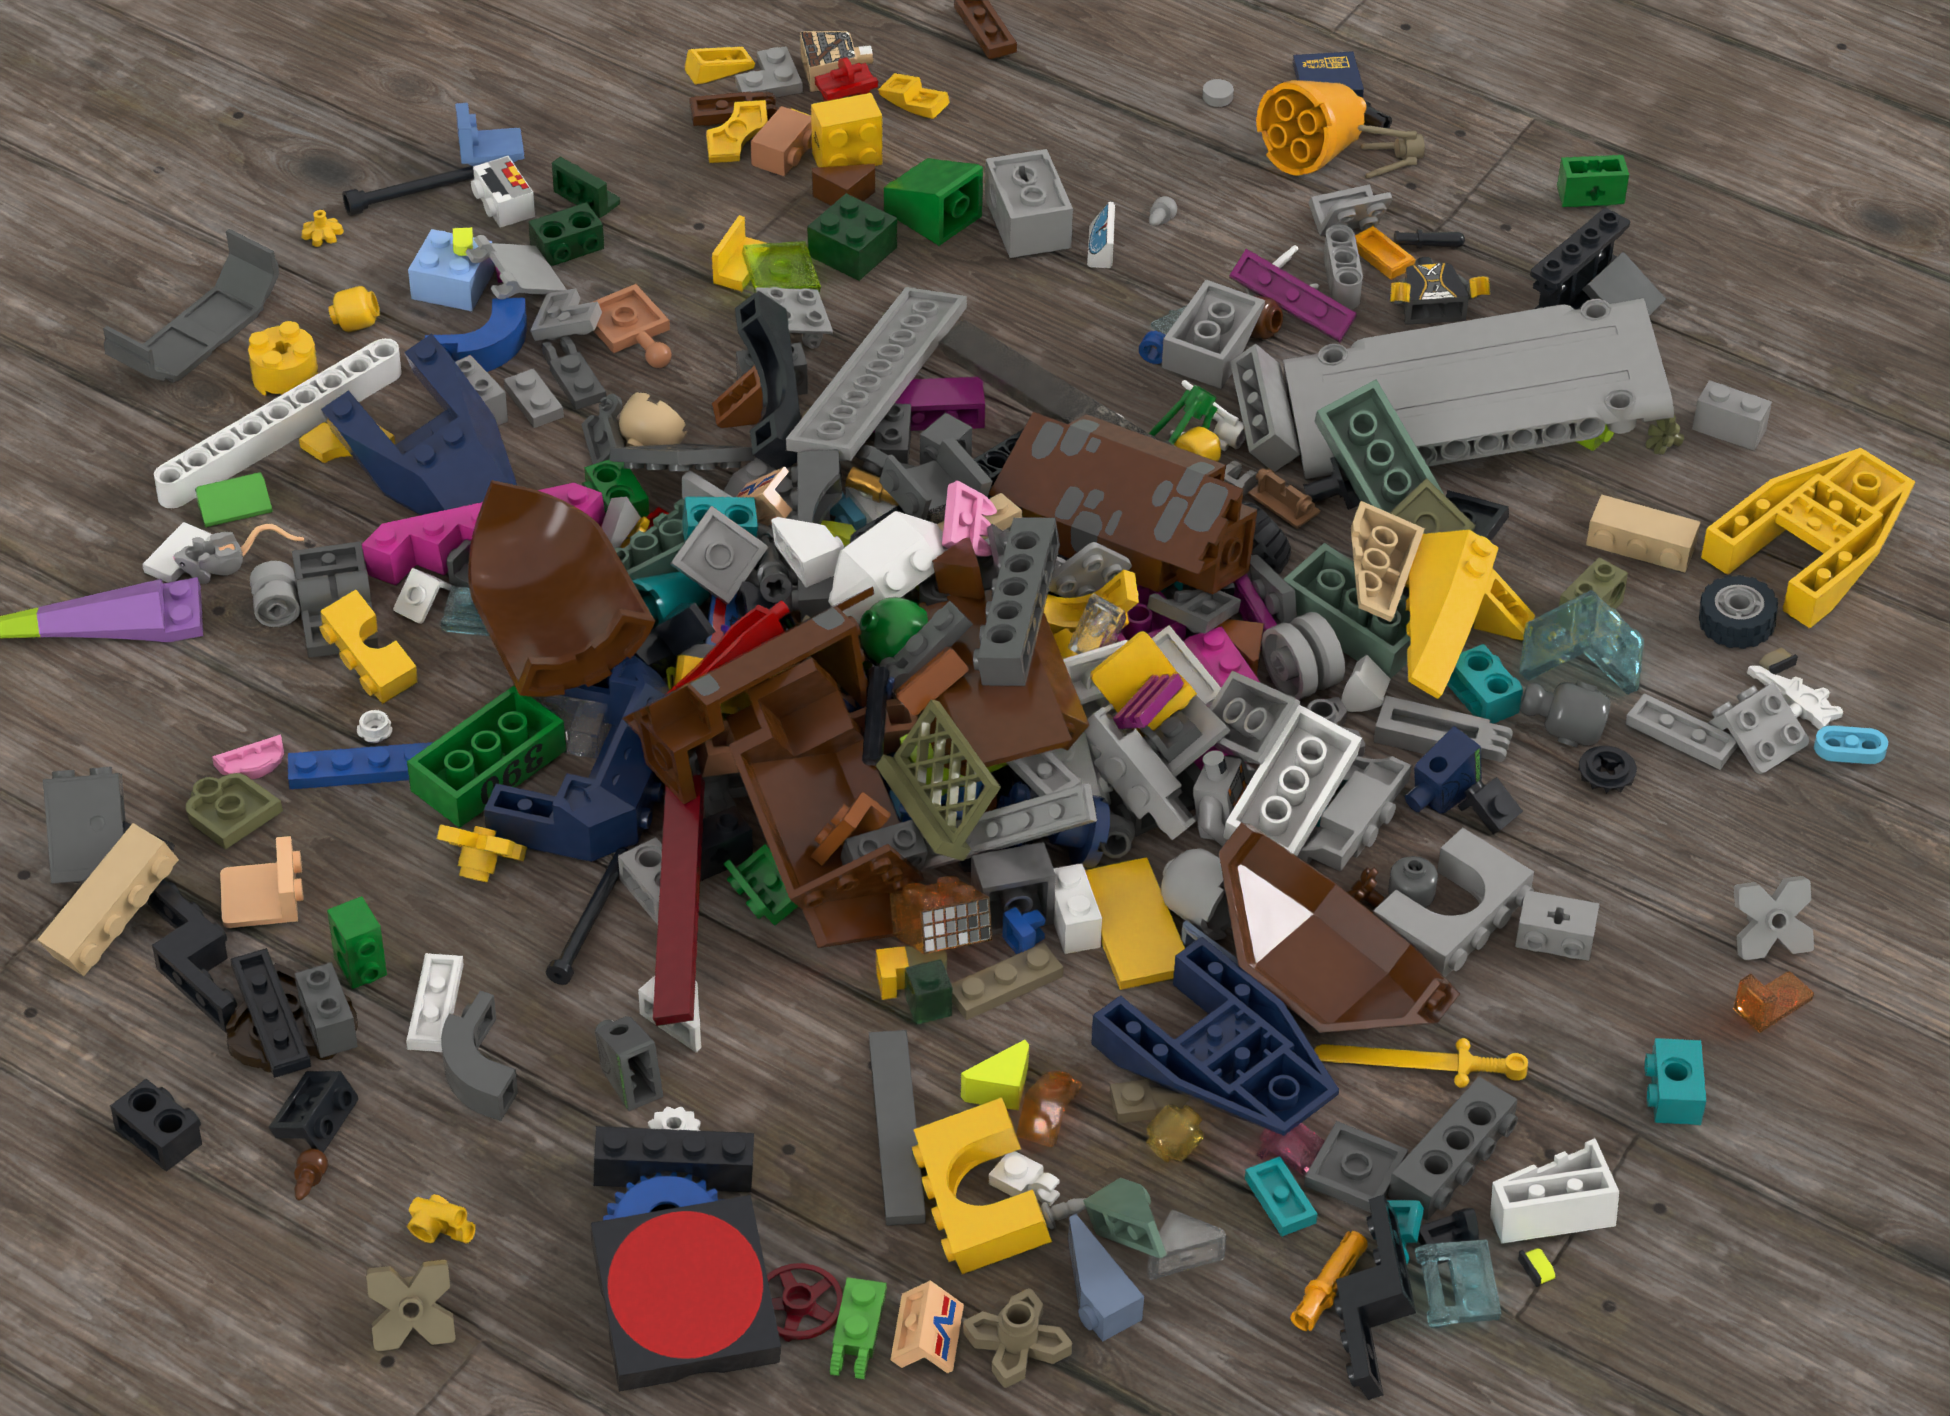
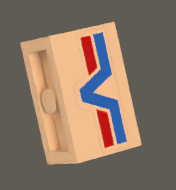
[736,467,792,526]
[890,1280,964,1373]

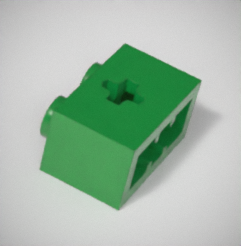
[1557,155,1629,207]

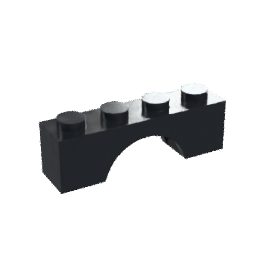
[593,1126,754,1192]

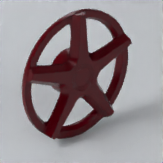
[767,1263,843,1342]

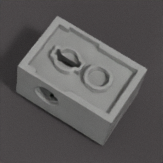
[985,149,1073,258]

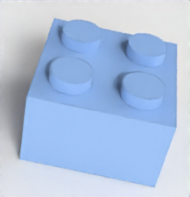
[408,229,495,311]

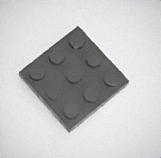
[610,443,755,471]

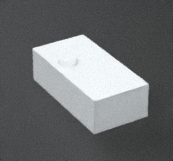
[1223,705,1362,856]

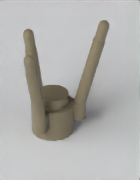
[1358,125,1425,179]

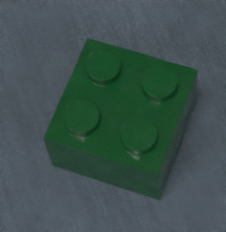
[807,193,897,281]

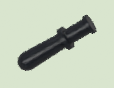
[1394,229,1465,249]

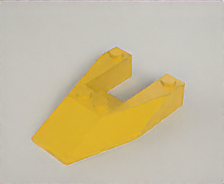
[1701,448,1915,628]

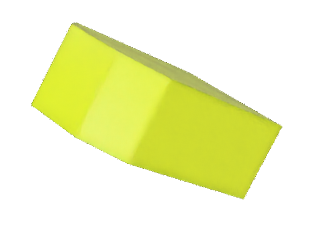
[453,227,473,256]

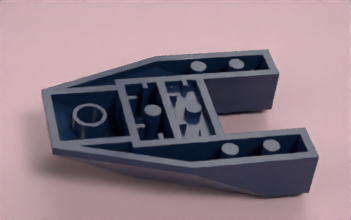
[321,334,518,515]
[1091,937,1339,1136]

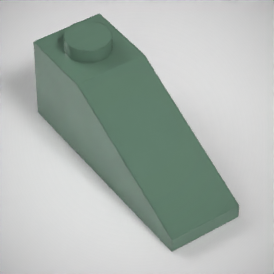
[1083,1178,1167,1259]

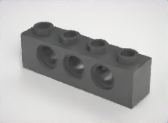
[1388,1076,1518,1221]

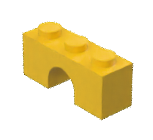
[319,590,418,704]

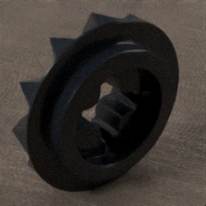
[1578,746,1637,794]

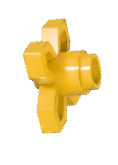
[437,825,527,883]

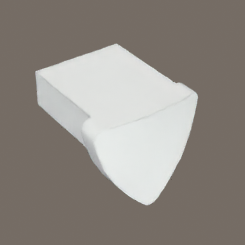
[1341,655,1391,712]

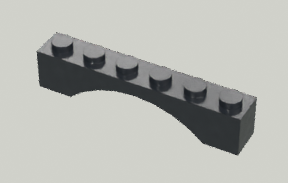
[735,291,801,470]

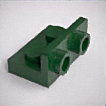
[552,156,620,218]

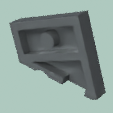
[1147,589,1241,634]

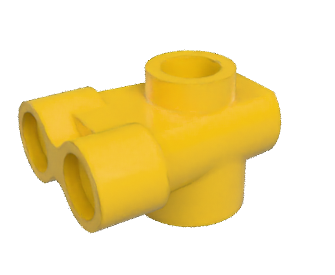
[407,1194,475,1244]

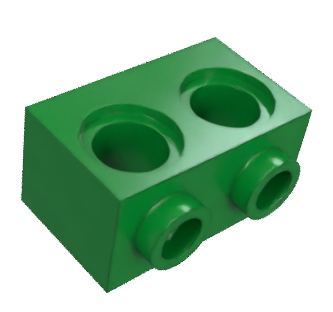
[581,459,649,517]
[327,896,387,989]

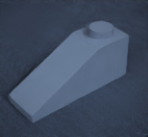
[1068,1214,1144,1342]

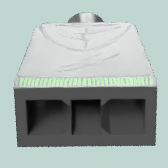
[595,1016,664,1111]

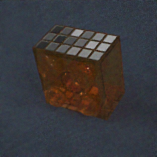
[890,876,992,954]

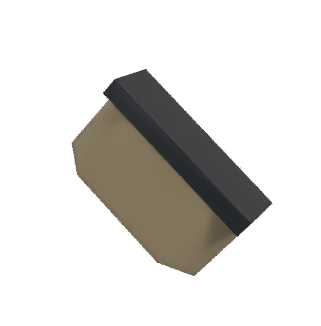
[1759,647,1798,674]

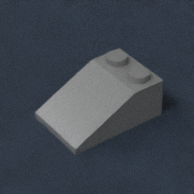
[1162,280,1265,389]
[1209,671,1300,764]

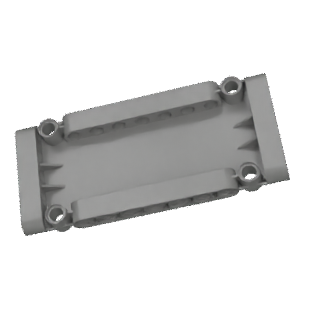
[1283,298,1674,480]

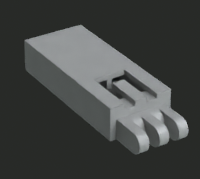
[1374,696,1513,762]

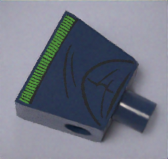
[1405,726,1482,813]

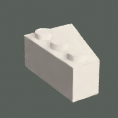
[1490,1138,1619,1244]

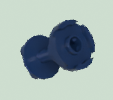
[997,782,1110,869]

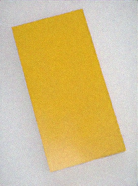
[1085,857,1185,990]

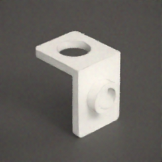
[393,568,457,624]

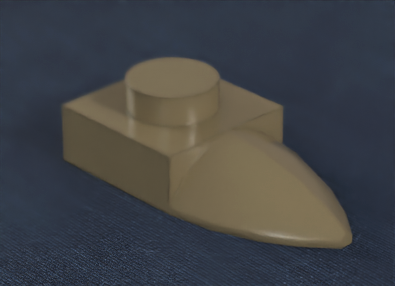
[1110,1079,1189,1124]

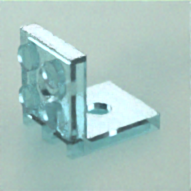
[1519,590,1644,695]

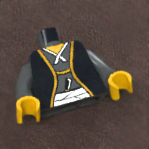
[1389,257,1490,325]

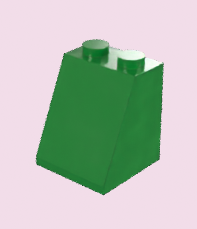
[884,158,983,246]

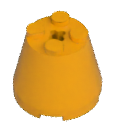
[1256,80,1366,176]

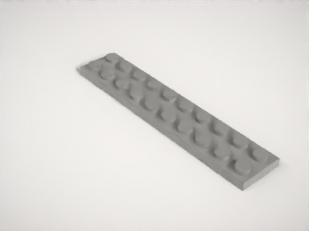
[786,287,967,461]

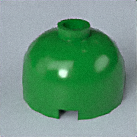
[859,597,928,664]

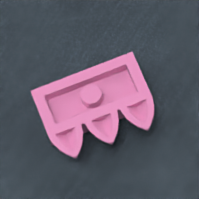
[942,480,997,557]

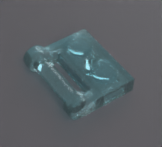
[1415,1240,1502,1328]

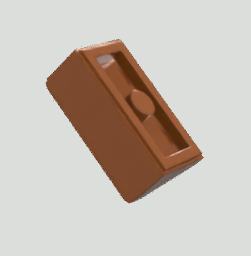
[894,646,969,716]

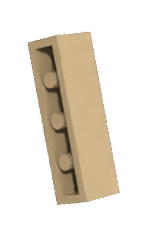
[37,823,179,976]

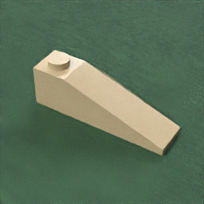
[1351,501,1425,622]

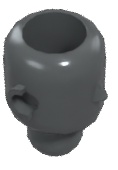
[1519,680,1611,748]

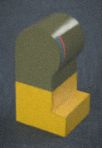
[876,944,947,1000]

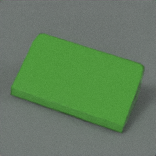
[195,472,272,527]

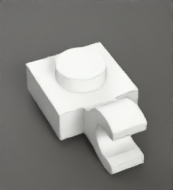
[989,1151,1060,1206]

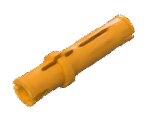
[1290,1231,1368,1331]

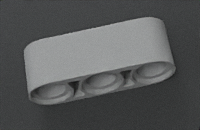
[1323,225,1363,310]

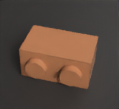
[751,106,812,177]

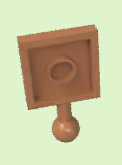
[593,284,672,368]

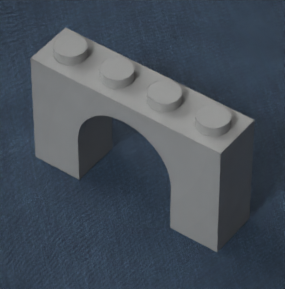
[1373,827,1534,977]

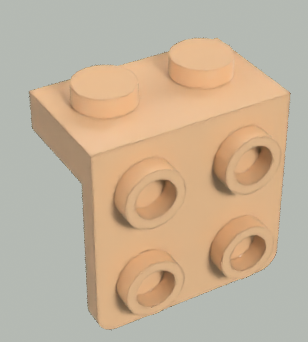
[220,836,304,928]

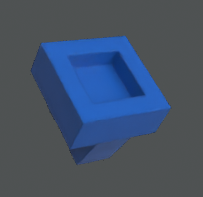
[1002,907,1046,954]

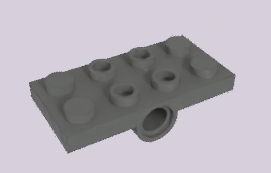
[292,541,379,658]

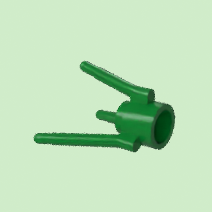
[1146,385,1218,444]

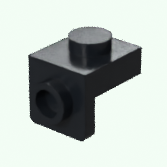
[1457,777,1523,835]

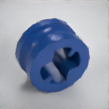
[1138,331,1166,364]

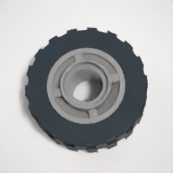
[1699,575,1778,649]

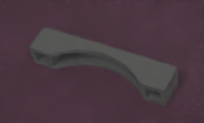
[791,449,842,622]

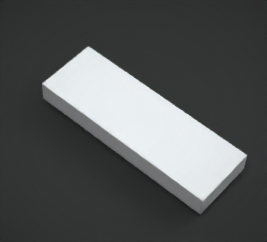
[406,953,464,1052]

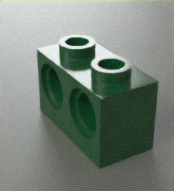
[528,202,604,266]

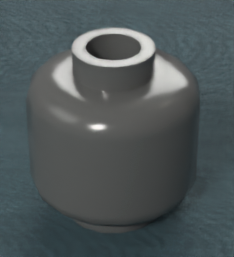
[1388,856,1438,908]

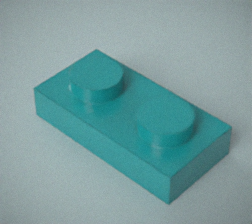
[1245,1156,1317,1237]

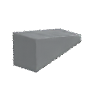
[601,496,641,549]

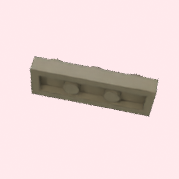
[947,942,1064,1020]

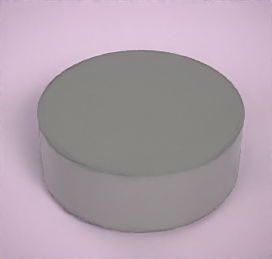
[1202,79,1234,107]

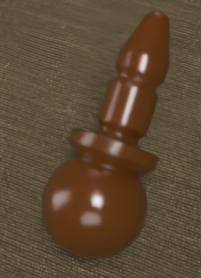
[294,1148,328,1201]

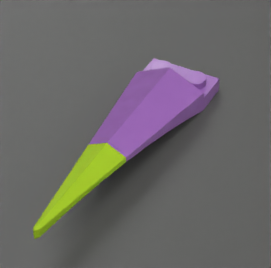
[0,577,203,642]

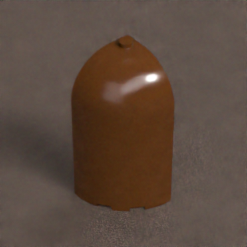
[468,480,655,697]

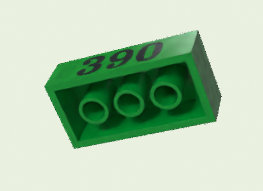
[407,685,566,828]

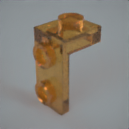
[1733,972,1814,1033]
[1016,1070,1082,1148]

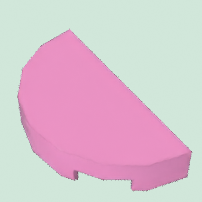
[212,734,284,779]

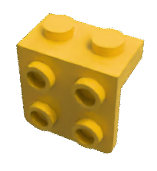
[1090,631,1197,737]

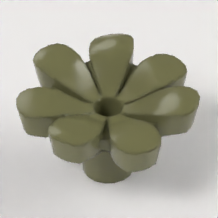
[1645,415,1684,455]

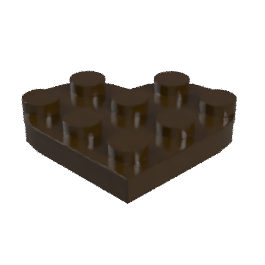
[226,963,358,1072]

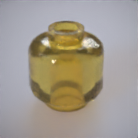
[1146,1104,1204,1163]

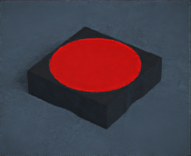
[591,1195,781,1392]

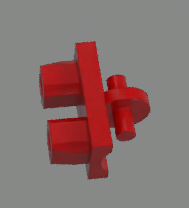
[815,57,878,102]

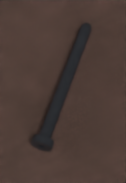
[546,847,629,985]

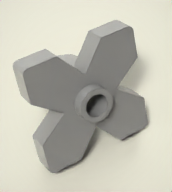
[1734,876,1814,960]

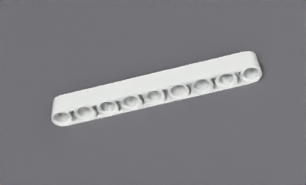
[154,338,402,509]

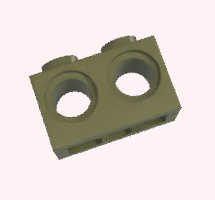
[1556,557,1628,640]

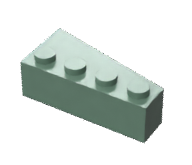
[615,498,685,579]

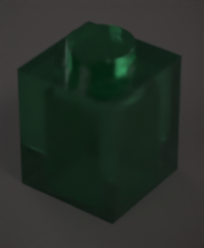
[905,959,953,1024]

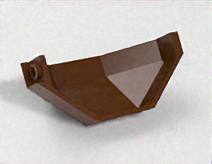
[1219,822,1460,1033]

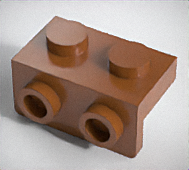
[810,791,891,865]

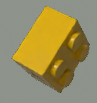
[811,93,882,167]

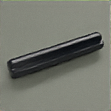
[862,665,889,766]

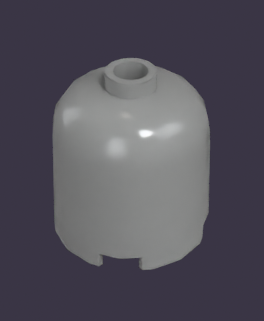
[1161,848,1231,940]

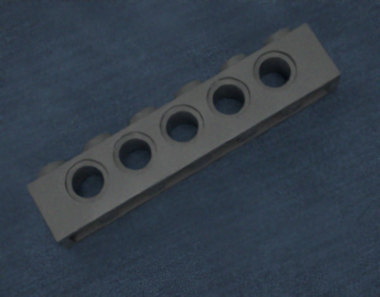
[973,518,1060,686]

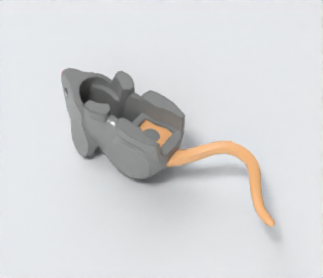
[173,524,304,584]

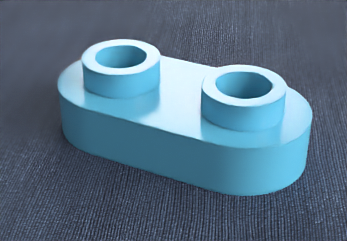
[1814,726,1888,764]

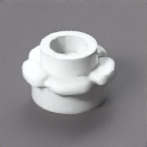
[357,710,392,743]

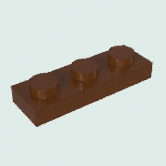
[954,0,1017,59]

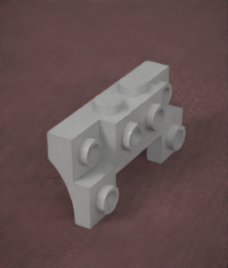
[1084,703,1197,840]
[1297,756,1412,871]

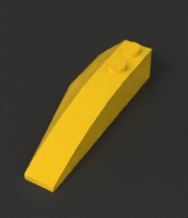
[1405,530,1499,699]

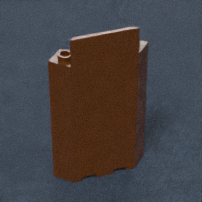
[918,589,1089,776]

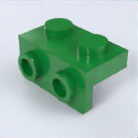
[724,844,798,926]

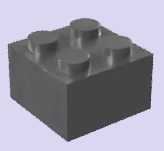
[971,842,1056,936]

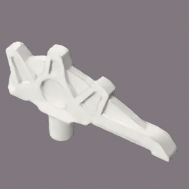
[1747,666,1843,730]

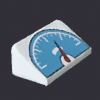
[1087,202,1115,268]

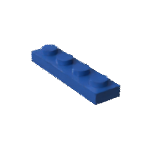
[288,742,433,789]

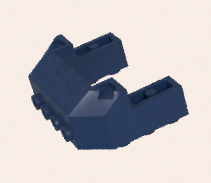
[484,656,670,862]

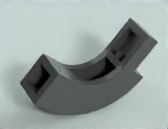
[441,990,518,1121]

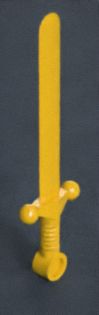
[1314,1038,1528,1088]

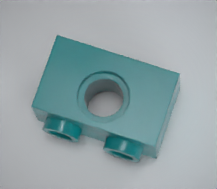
[1644,1038,1706,1125]

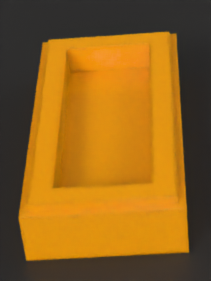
[1355,226,1416,280]

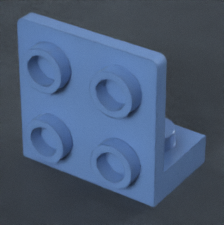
[455,103,524,166]

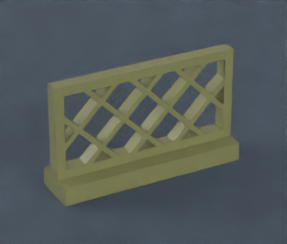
[876,699,1001,861]

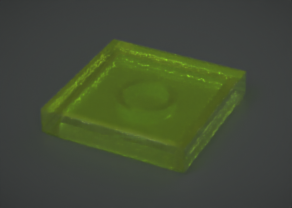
[742,241,821,294]

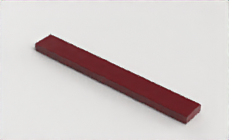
[653,774,705,1026]

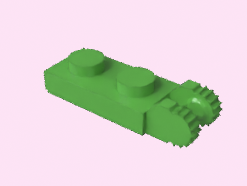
[830,1277,887,1379]

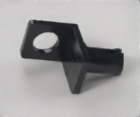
[1303,457,1360,510]

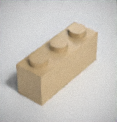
[1586,494,1701,573]

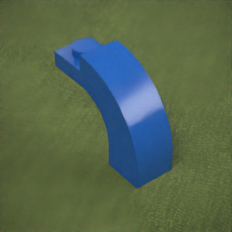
[425,298,527,372]

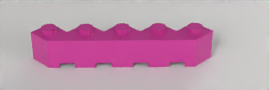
[361,483,606,586]

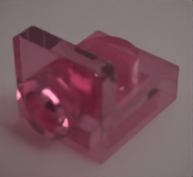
[1256,1123,1325,1175]

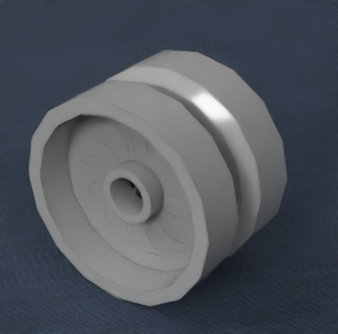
[1261,612,1345,700]

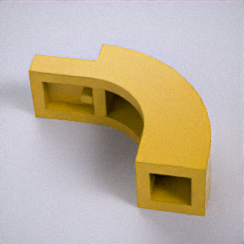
[1044,569,1139,637]

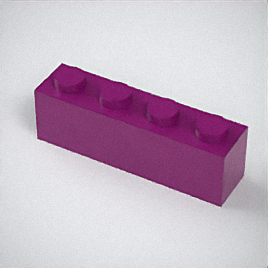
[873,377,985,432]

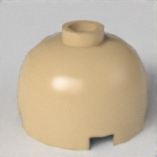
[619,392,687,447]

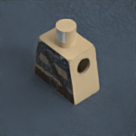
[800,31,873,92]

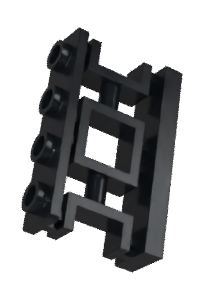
[1530,208,1630,310]

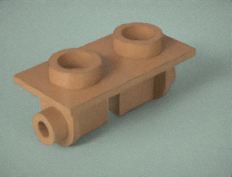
[1248,468,1320,529]

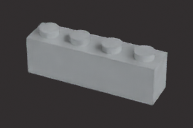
[1230,344,1300,472]

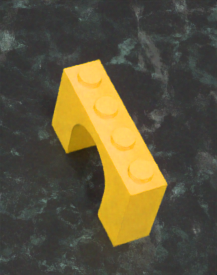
[912,1097,1052,1274]

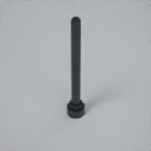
[342,166,474,216]

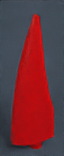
[665,600,790,695]

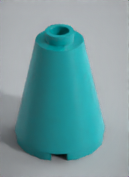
[632,571,710,628]

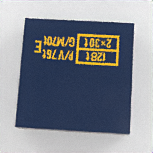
[1293,51,1364,98]

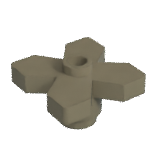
[366,1260,456,1351]
[963,1288,1072,1388]

